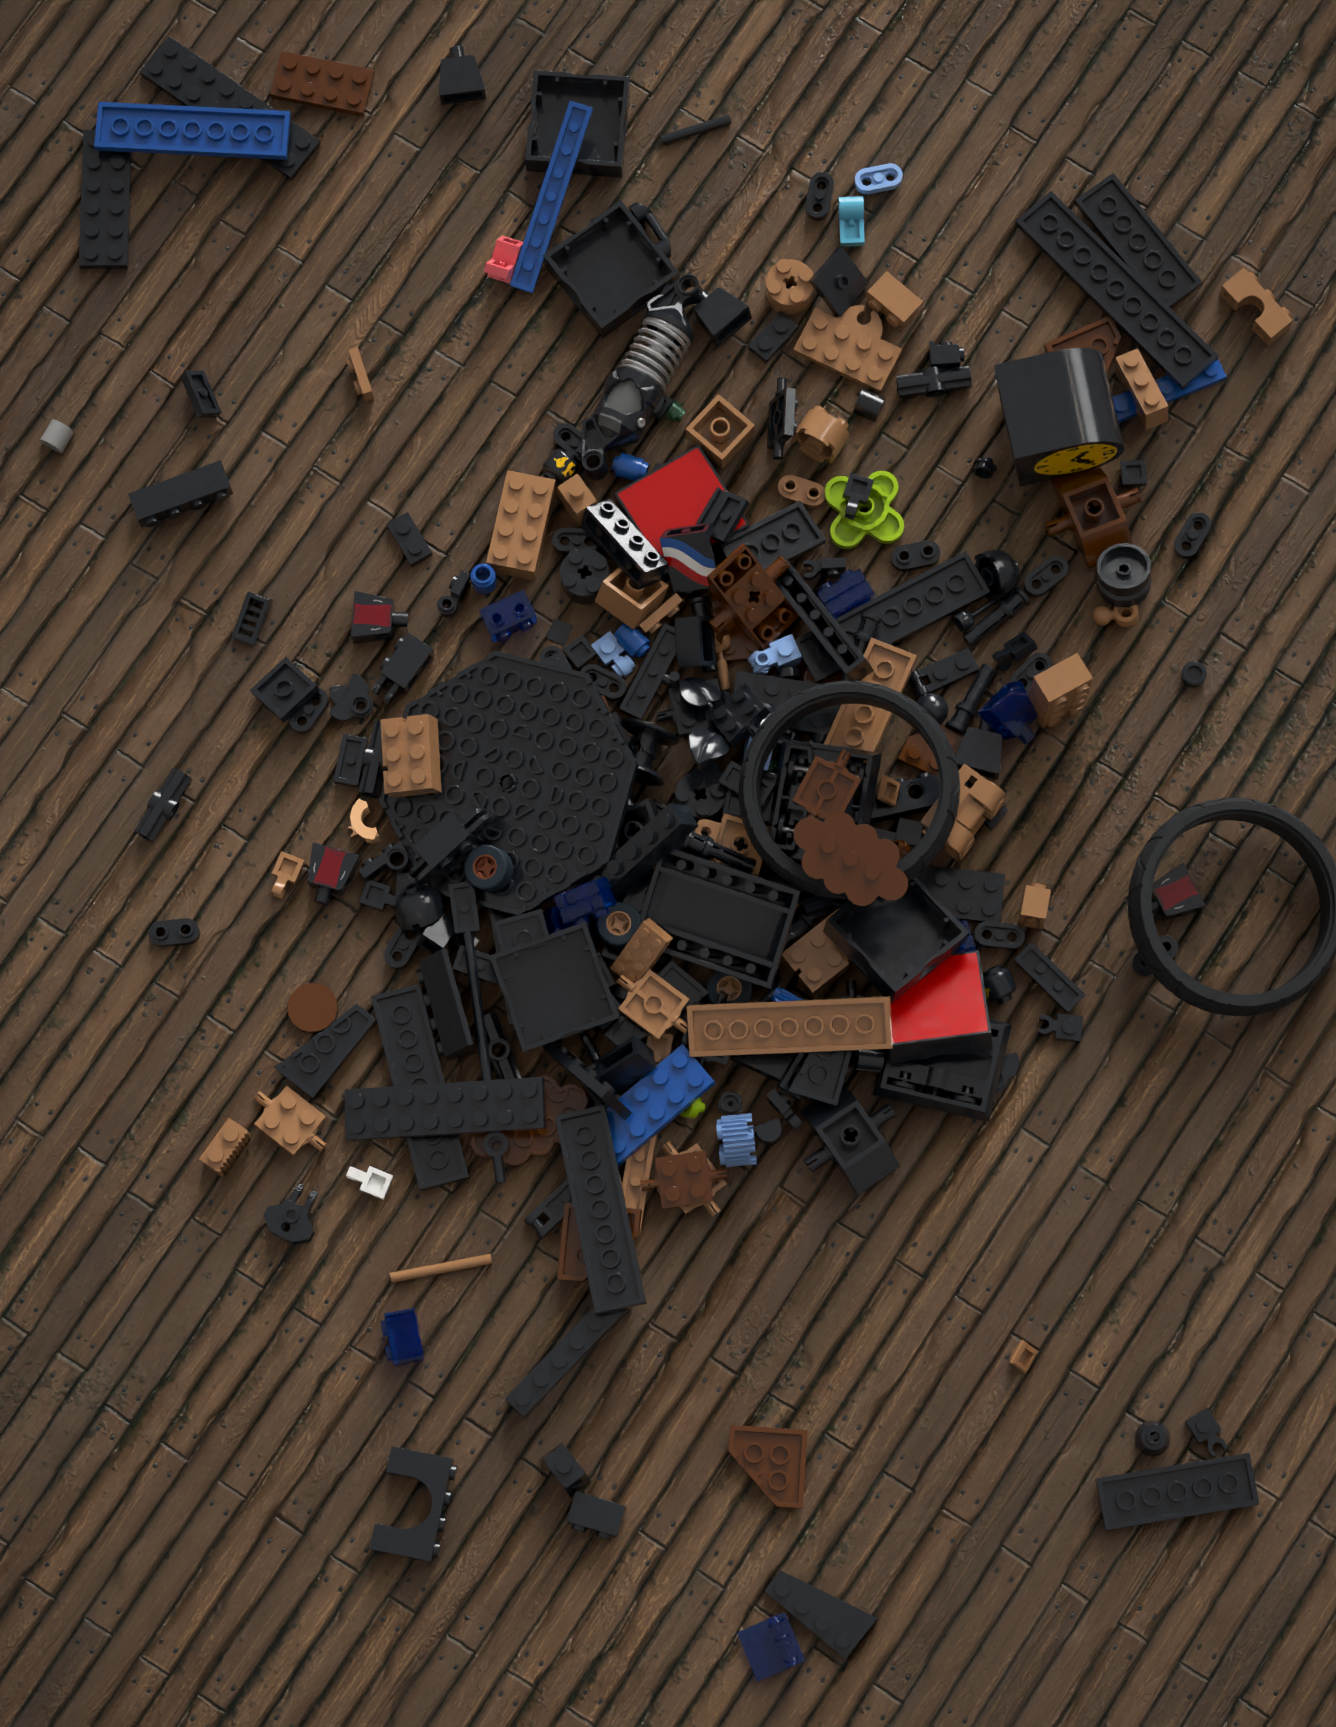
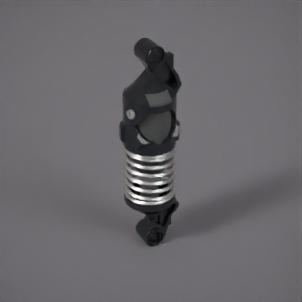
[576,274,703,480]

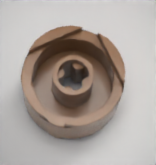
[766,259,814,316]
[792,406,849,463]

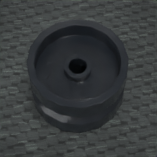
[1097,543,1151,607]

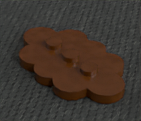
[794,812,908,906]
[470,1076,588,1167]

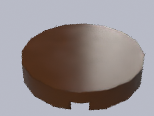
[287,983,338,1034]

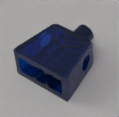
[977,681,1037,744]

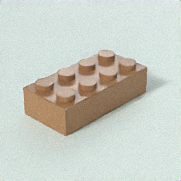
[610,918,673,983]

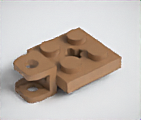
[694,813,768,875]

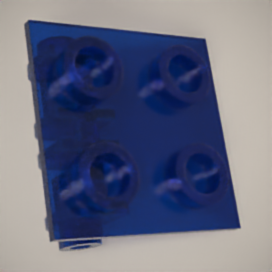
[737,1612,805,1682]

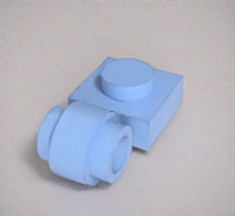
[591,631,635,677]

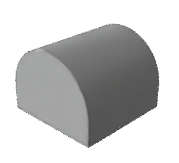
[40,419,74,454]

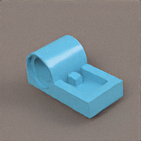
[838,196,865,247]

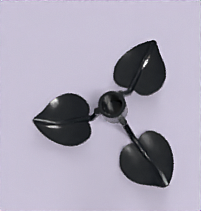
[679,677,778,765]

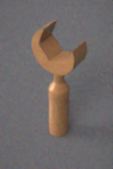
[714,631,731,690]

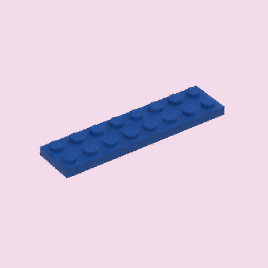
[94,102,291,160]

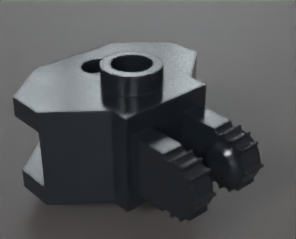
[263,1183,318,1245]

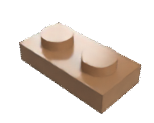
[346,347,374,402]
[637,593,683,634]

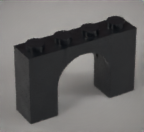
[370,1446,457,1563]

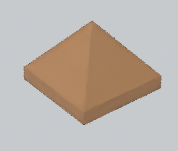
[876,775,900,807]
[1010,1340,1038,1374]

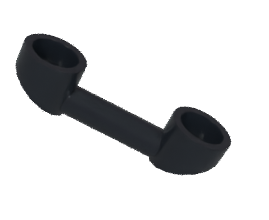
[628,202,671,259]

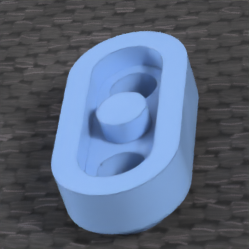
[855,163,903,194]

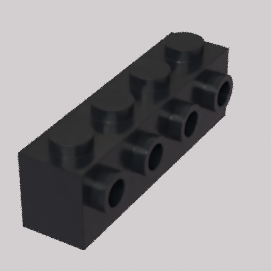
[128,460,233,527]
[581,499,668,590]

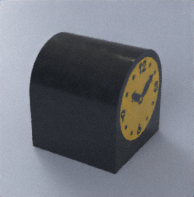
[994,348,1125,486]

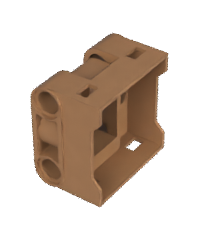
[920,764,1005,862]

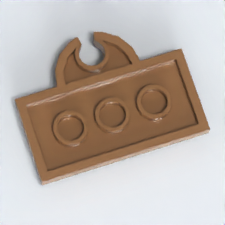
[793,305,902,394]

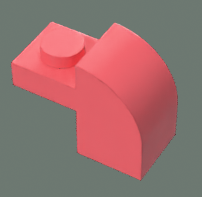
[484,235,523,284]

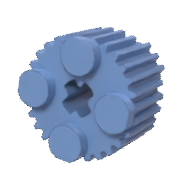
[716,1113,757,1167]

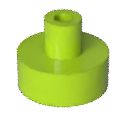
[680,1097,705,1119]

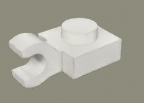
[346,1166,393,1200]

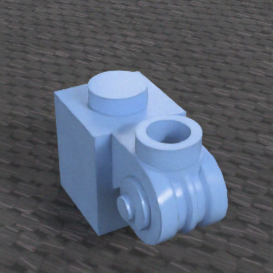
[748,634,802,675]

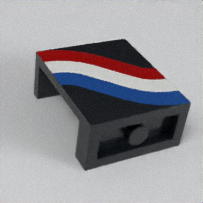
[659,522,717,595]

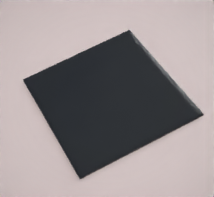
[546,619,573,645]

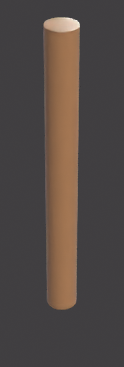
[390,1254,492,1283]

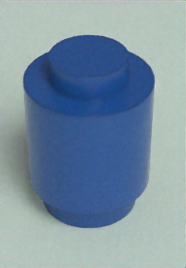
[612,453,650,482]
[471,564,497,594]
[614,623,650,659]

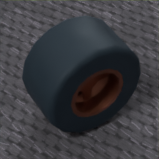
[464,845,513,892]

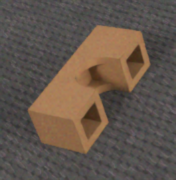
[1219,268,1293,346]
[1115,349,1169,430]

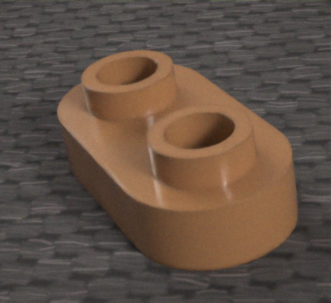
[778,475,825,509]

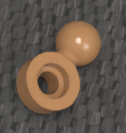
[1093,605,1139,627]

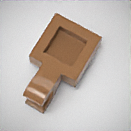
[271,851,305,899]

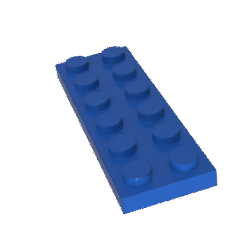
[606,1044,716,1167]

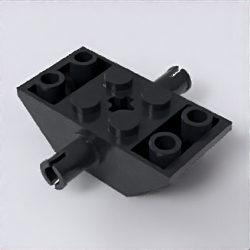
[800,1085,900,1195]

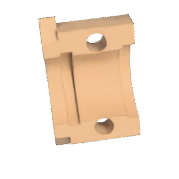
[348,799,381,844]

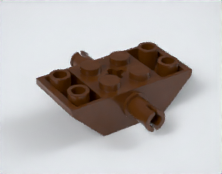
[1044,467,1142,569]
[707,543,799,649]

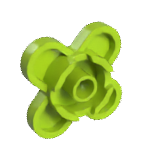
[825,471,904,549]

